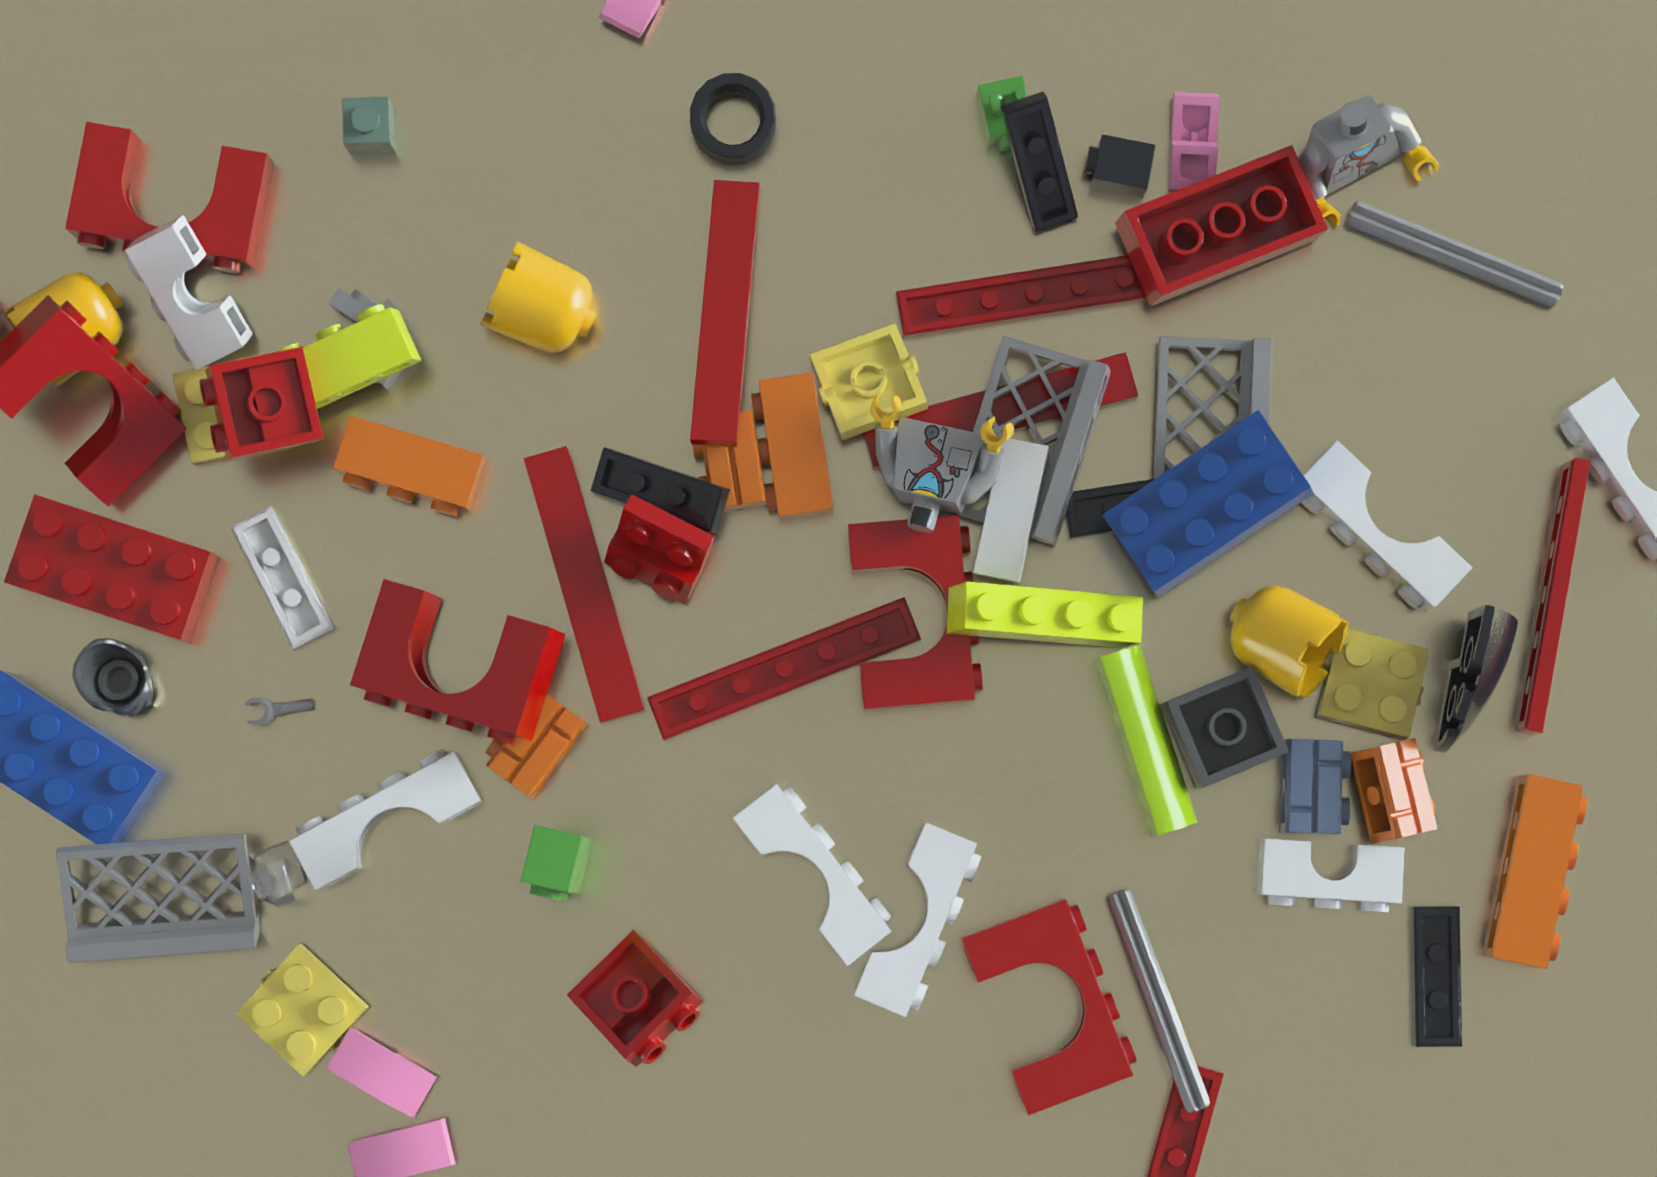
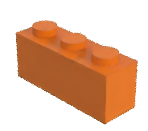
[751,372,834,521]
[333,415,487,517]

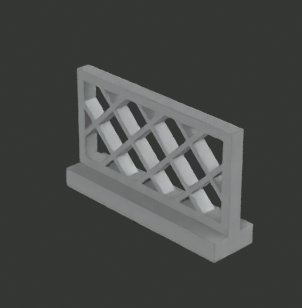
[956,336,1111,546]
[1154,336,1272,480]
[56,833,261,963]

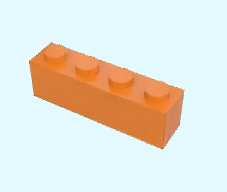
[1484,774,1587,969]

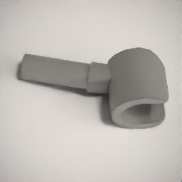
[245,698,313,726]

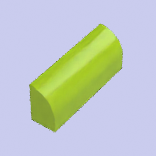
[1094,645,1198,837]

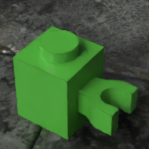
[976,76,1028,151]

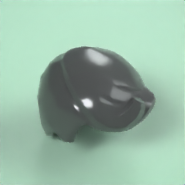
[72,638,153,716]

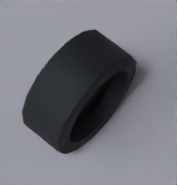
[690,73,776,164]

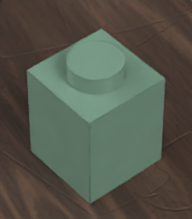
[342,97,396,155]

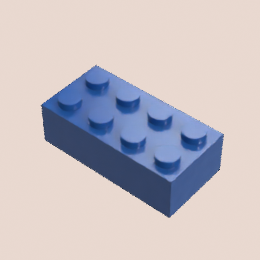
[1103,410,1314,597]
[0,670,166,845]

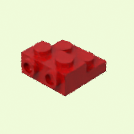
[200,347,324,462]
[604,494,715,604]
[567,930,703,1067]

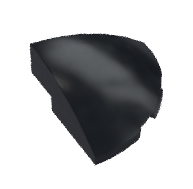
[1435,605,1518,752]

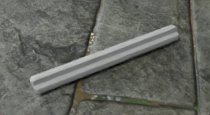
[1346,201,1563,307]
[1108,889,1210,1113]

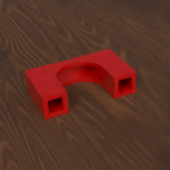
[65,121,274,273]
[0,295,187,507]
[848,515,983,711]
[350,579,565,745]
[960,899,1137,1116]

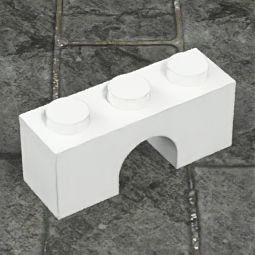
[125,215,253,370]
[1256,839,1405,912]

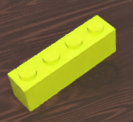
[276,304,422,409]
[947,582,1143,648]

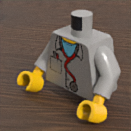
[1298,95,1439,227]
[870,394,1014,533]

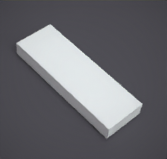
[973,438,1050,583]
[230,506,335,650]

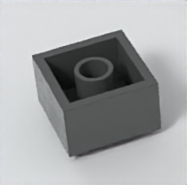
[1162,666,1289,789]

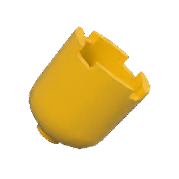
[480,241,597,353]
[3,272,123,387]
[1229,585,1349,699]

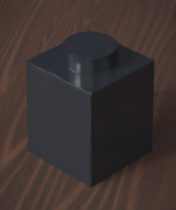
[1084,134,1156,198]

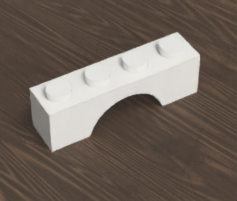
[1558,377,1657,561]
[1301,440,1473,611]
[289,749,484,891]
[733,784,893,966]
[854,822,981,1017]

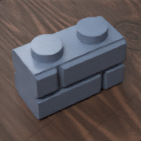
[1280,739,1351,835]

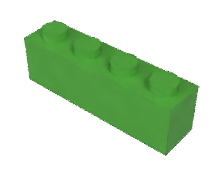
[520,825,593,900]

